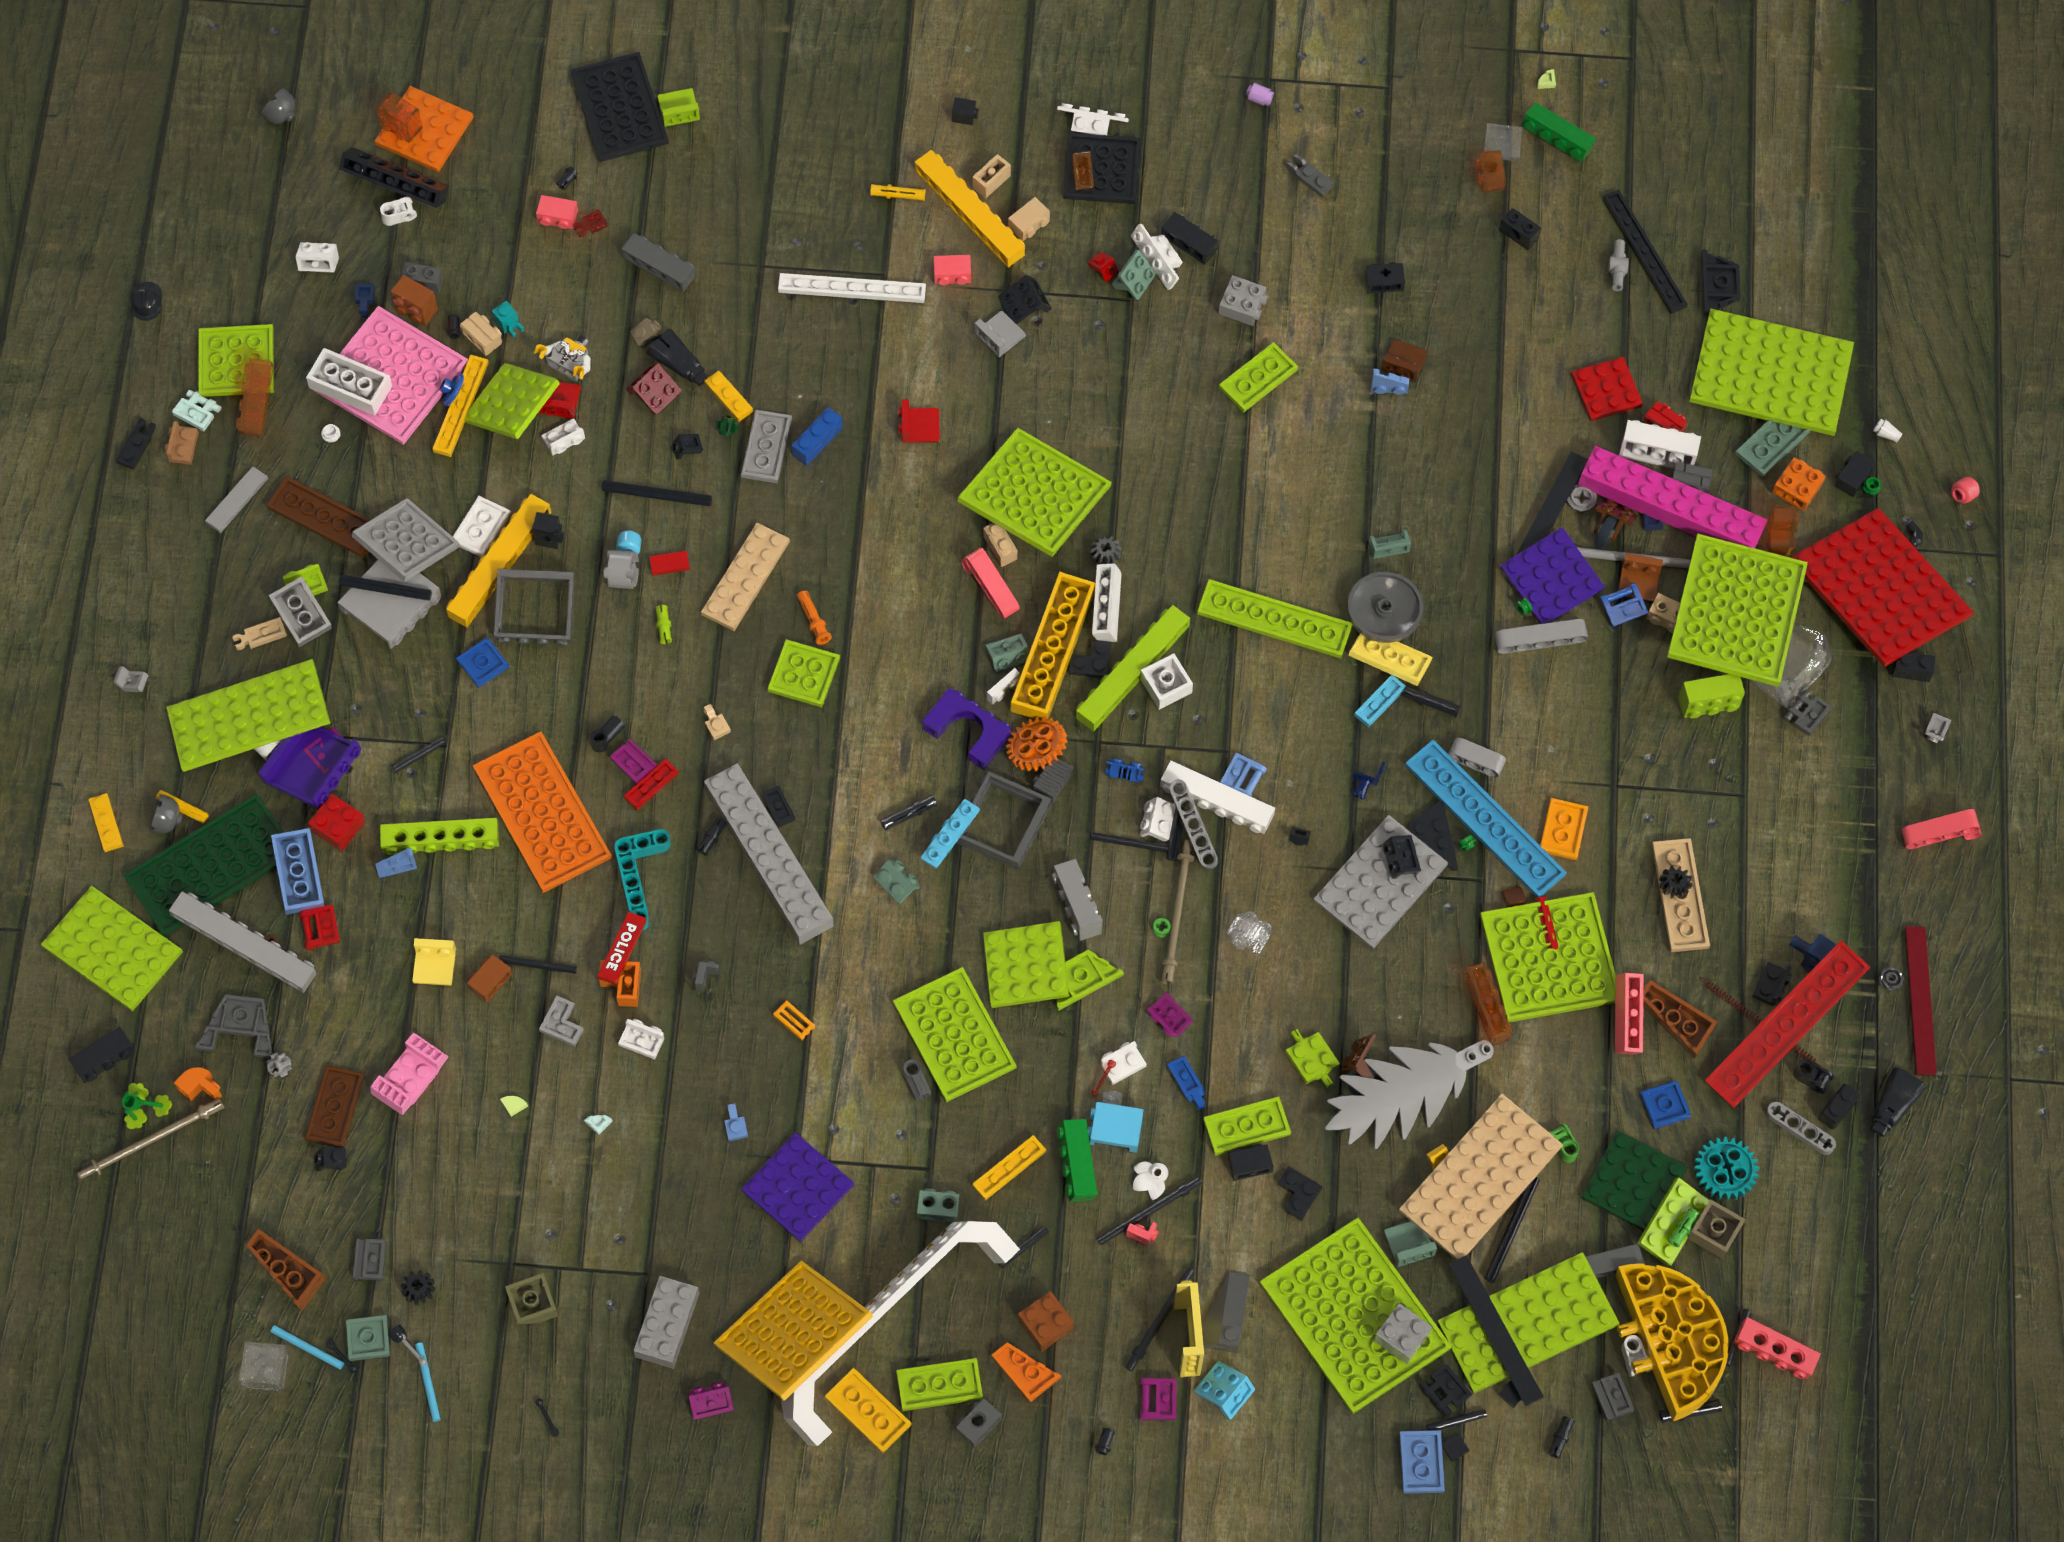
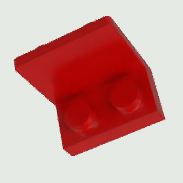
[538,382,581,419]

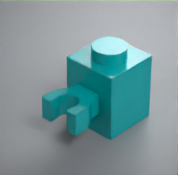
[492,301,524,338]

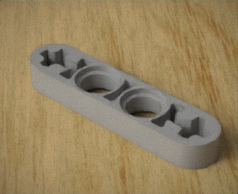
[1766,1102,1836,1155]

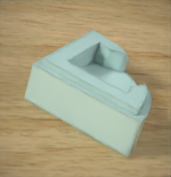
[584,1115,612,1135]

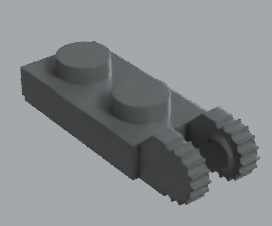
[1285,154,1334,197]

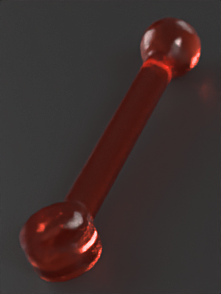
[1091,1060,1116,1097]

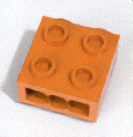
[1772,457,1826,512]

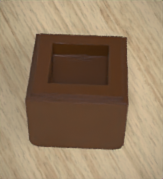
[1502,887,1526,908]

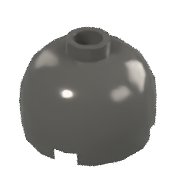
[261,88,296,124]
[149,794,183,834]

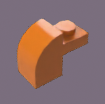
[174,1067,222,1101]

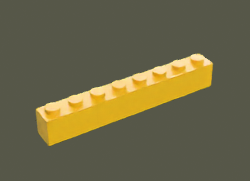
[915,150,1025,267]
[446,494,551,628]

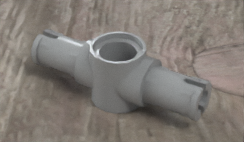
[1608,239,1629,291]

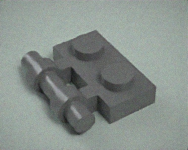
[1783,690,1832,736]

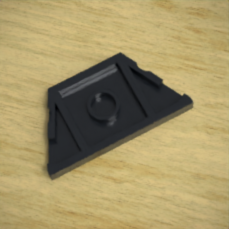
[1701,249,1741,314]
[1408,801,1458,871]

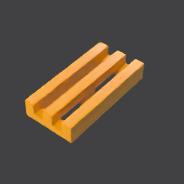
[773,1000,815,1041]

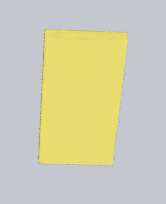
[1348,634,1433,686]

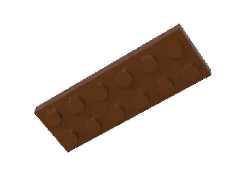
[266,476,371,558]

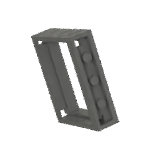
[494,569,576,645]
[956,771,1051,870]

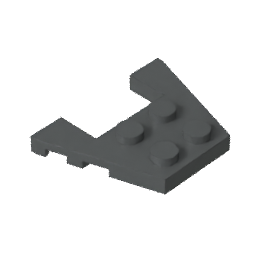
[195,995,273,1059]

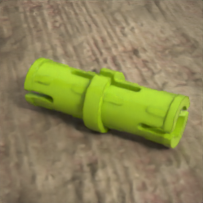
[655,605,672,644]

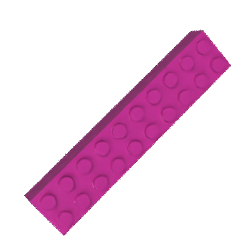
[1578,446,1768,548]

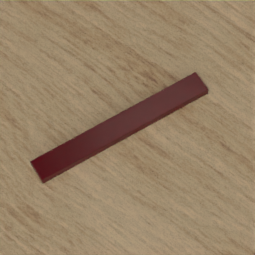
[1905,926,1937,1076]

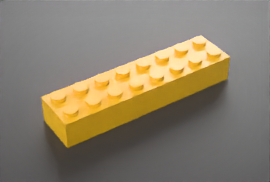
[1011,572,1095,721]

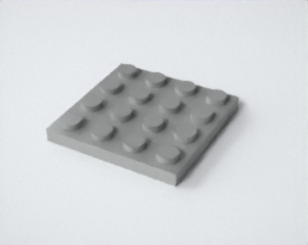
[352,498,459,582]

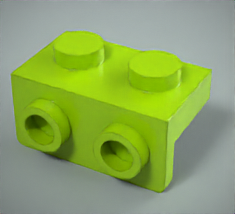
[283,564,328,596]

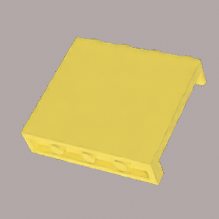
[1174,1280,1204,1377]

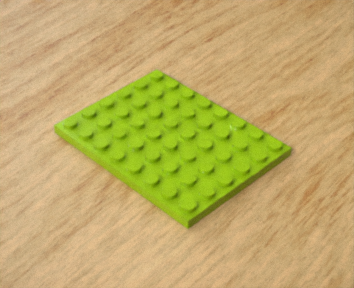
[1689,309,1854,436]
[1667,534,1808,687]
[1259,1218,1452,1415]

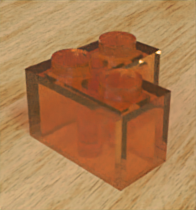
[1767,505,1799,556]

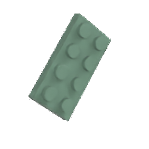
[1735,420,1811,478]

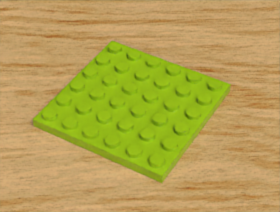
[957,428,1112,557]
[1480,892,1616,1023]

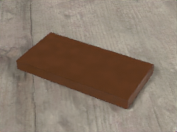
[304,1065,365,1148]

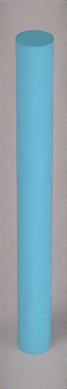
[271,1325,344,1370]
[415,1343,441,1422]

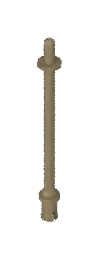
[1161,839,1194,985]
[77,1097,225,1179]

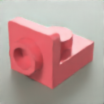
[1126,1222,1159,1246]

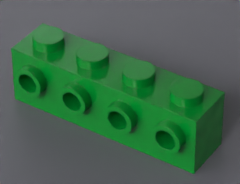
[1521,103,1596,163]
[1056,1119,1098,1202]

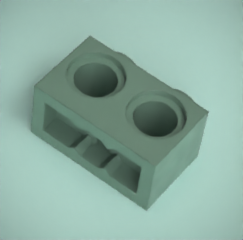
[917,1189,960,1223]

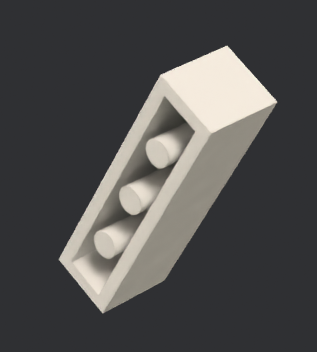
[1092,563,1121,642]

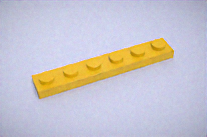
[433,355,489,457]

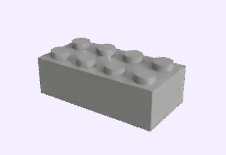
[634,1276,699,1369]

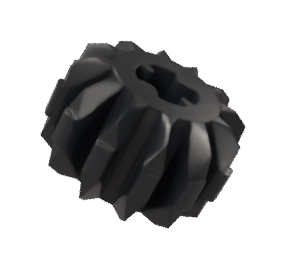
[1659,865,1692,899]
[401,1270,436,1305]

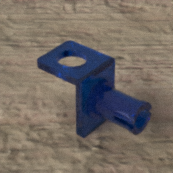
[1353,761,1385,800]

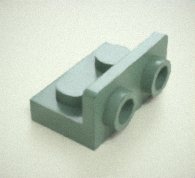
[986,634,1029,672]

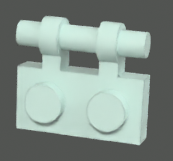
[172,390,221,432]

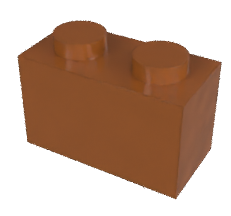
[467,954,512,1003]

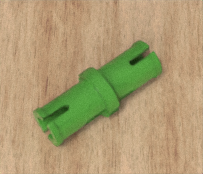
[1668,1208,1700,1247]

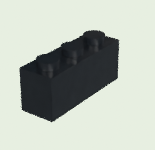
[1161,212,1218,265]
[69,1026,135,1083]

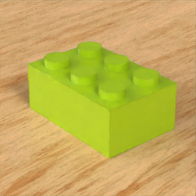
[1678,674,1745,719]

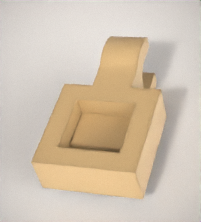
[704,704,731,740]

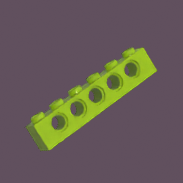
[380,818,499,855]

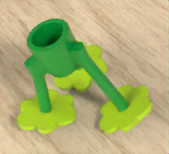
[122,1083,172,1129]

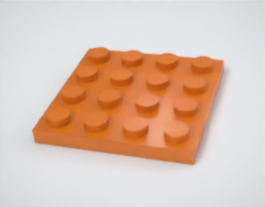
[375,86,473,173]

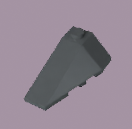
[1202,1272,1250,1353]

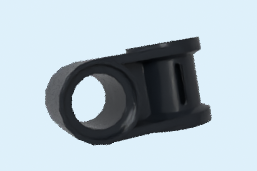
[1793,1059,1834,1094]

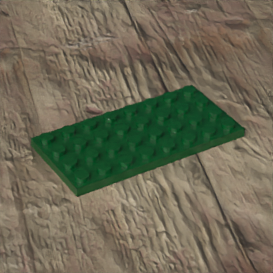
[123,793,284,937]

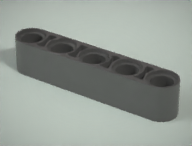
[1545,1244,1645,1278]

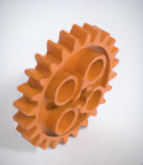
[1006,717,1068,772]

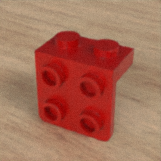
[898,399,940,443]

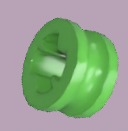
[1153,918,1171,938]

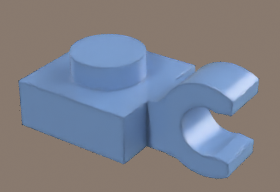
[724,1103,748,1141]

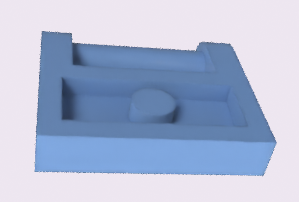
[1220,753,1267,797]

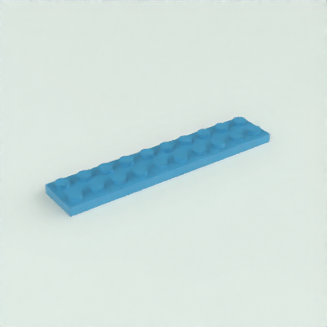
[1405,740,1567,898]

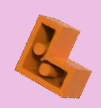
[599,960,641,1007]

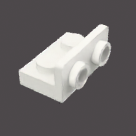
[541,418,585,456]
[1100,1041,1147,1085]

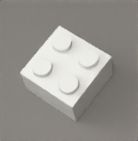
[1140,654,1193,710]

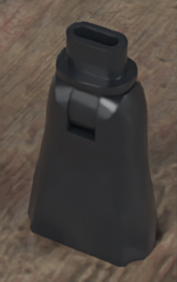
[647,329,709,386]
[1870,1067,1927,1137]

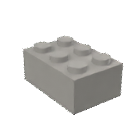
[269,577,332,647]

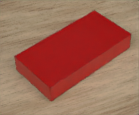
[649,550,690,576]

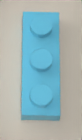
[1354,675,1406,728]

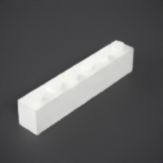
[1160,761,1275,834]

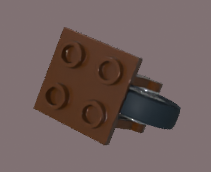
[1594,499,1638,549]
[1341,1034,1382,1096]

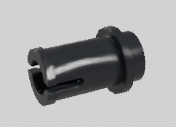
[556,167,578,190]
[447,314,462,339]
[1095,1428,1115,1455]

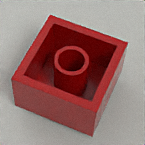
[308,794,365,852]

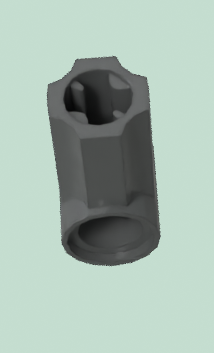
[902,1059,932,1101]

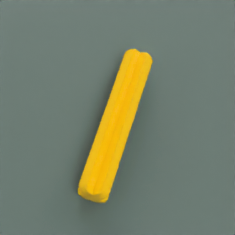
[156,790,209,823]

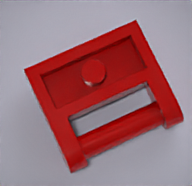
[299,904,340,950]

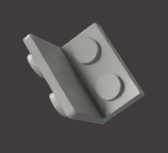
[975,311,1026,357]

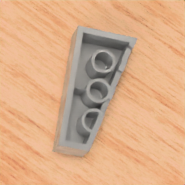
[1051,859,1103,941]

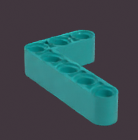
[615,829,671,931]

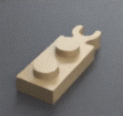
[232,617,287,650]

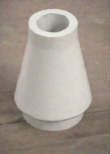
[1873,419,1902,443]

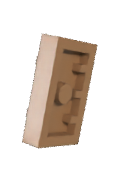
[165,421,199,465]

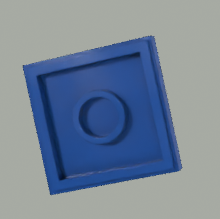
[456,637,509,688]
[1639,1080,1691,1129]

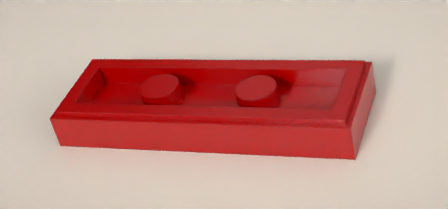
[623,758,679,811]

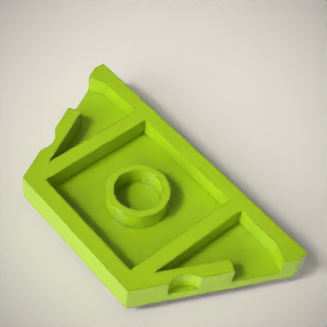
[1057,950,1124,1011]

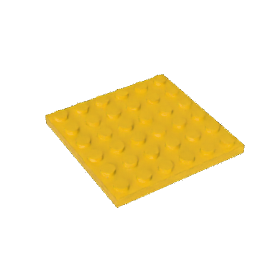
[714,1260,873,1401]

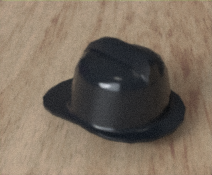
[132,282,162,321]

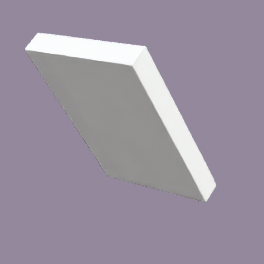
[453,496,512,557]

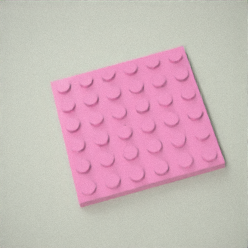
[313,306,468,445]

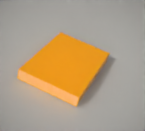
[1540,798,1589,861]

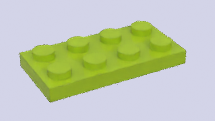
[1219,342,1298,413]
[1203,1096,1291,1156]
[1637,1178,1709,1266]
[896,1358,983,1411]

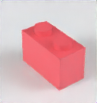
[536,195,578,229]
[934,255,971,285]

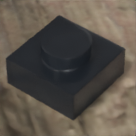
[1289,827,1311,846]

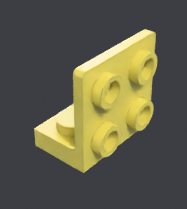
[413,938,456,986]

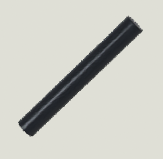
[392,737,446,773]
[998,1226,1049,1269]
[1726,1309,1751,1367]
[1426,1409,1487,1431]

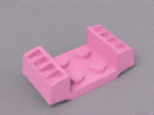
[371,1033,448,1115]

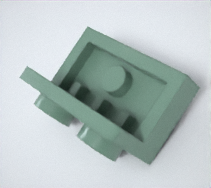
[873,860,921,904]

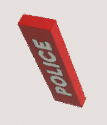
[598,912,647,985]

